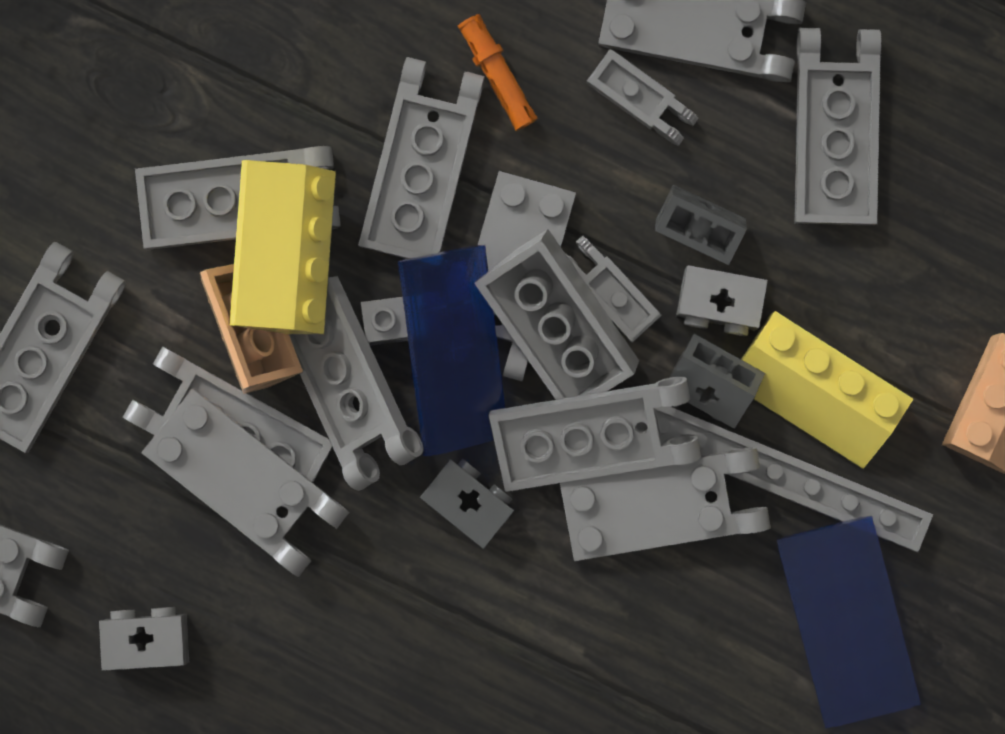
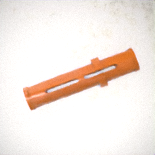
[457,14,538,131]

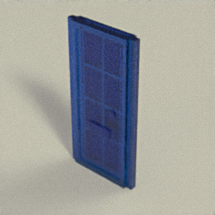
[398,245,505,456]
[776,515,921,728]

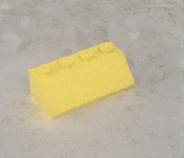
[229,160,336,334]
[741,311,913,469]

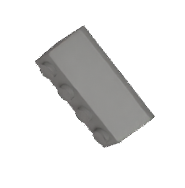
[474,229,639,400]

